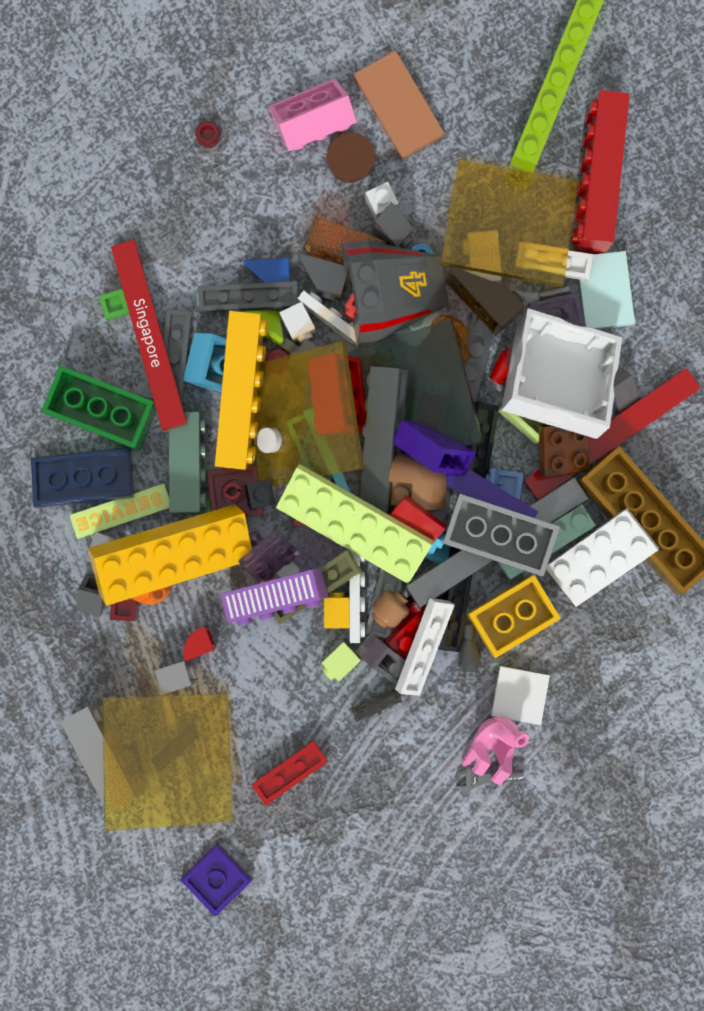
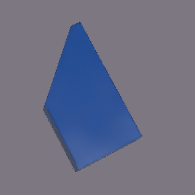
[243,258,290,283]

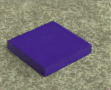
[180,843,252,917]

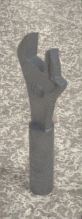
[509,285,570,309]
[456,766,524,793]

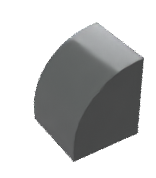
[76,573,105,617]

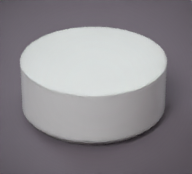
[257,428,282,453]

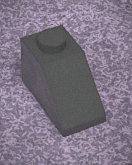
[374,202,413,249]
[300,254,349,302]

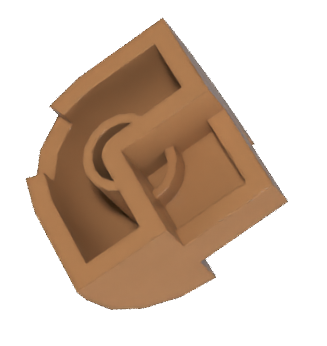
[388,452,447,510]

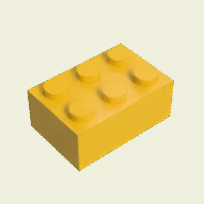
[466,575,561,658]

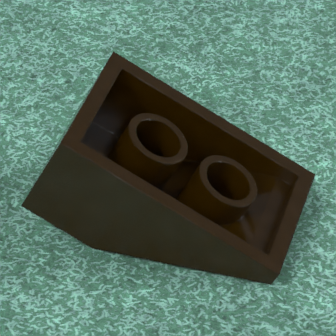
[446,266,525,337]

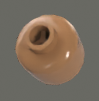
[372,590,409,628]

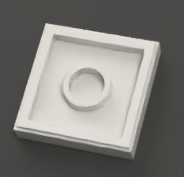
[491,666,550,725]

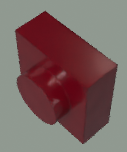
[110,598,138,621]

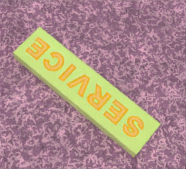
[70,484,169,539]

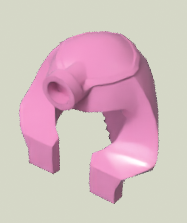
[462,716,529,785]

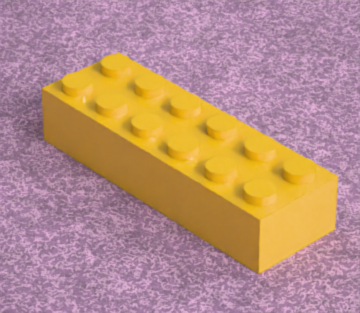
[215,311,269,470]
[88,504,254,606]

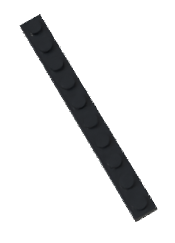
[438,401,499,652]

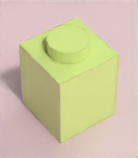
[322,641,361,681]

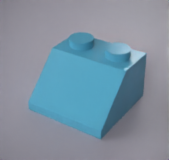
[183,333,227,393]

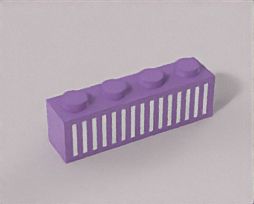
[221,568,328,626]

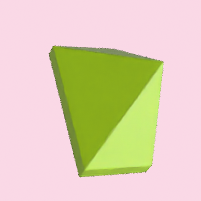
[245,310,284,347]

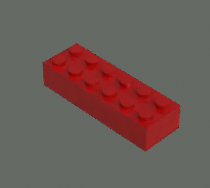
[571,90,630,254]

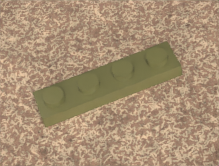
[274,550,363,625]

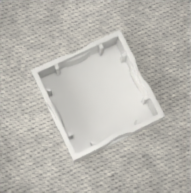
[501,308,622,439]

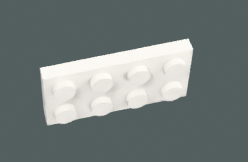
[546,508,659,607]

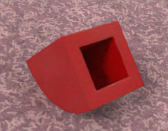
[184,625,216,662]

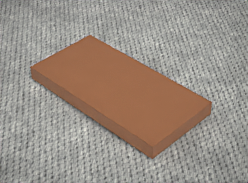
[353,50,445,160]

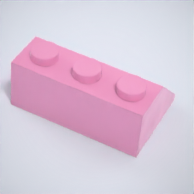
[268,78,357,151]

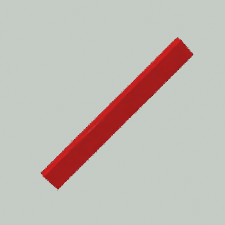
[524,368,701,500]

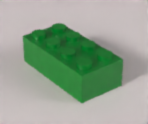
[41,365,157,451]

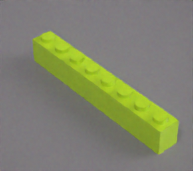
[510,0,604,174]

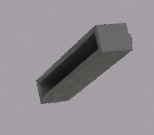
[359,366,408,515]

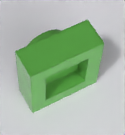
[99,289,130,321]

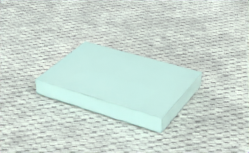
[578,251,635,329]

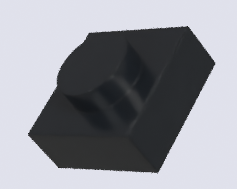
[244,480,276,510]

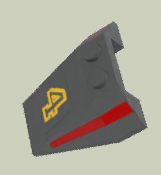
[341,240,449,344]

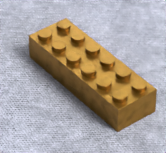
[577,446,704,595]

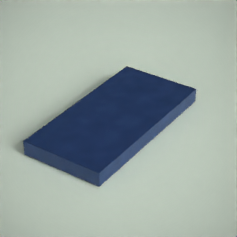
[31,447,134,508]

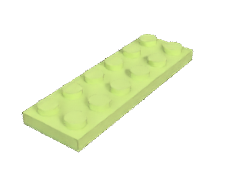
[276,464,434,584]

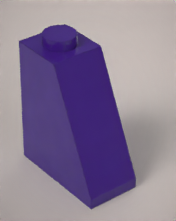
[392,420,476,475]

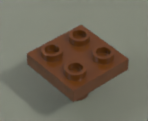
[539,424,589,477]

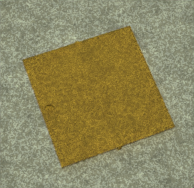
[440,159,578,288]
[254,341,364,486]
[103,694,233,831]

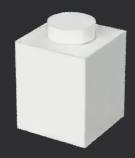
[365,182,399,220]
[279,302,316,344]

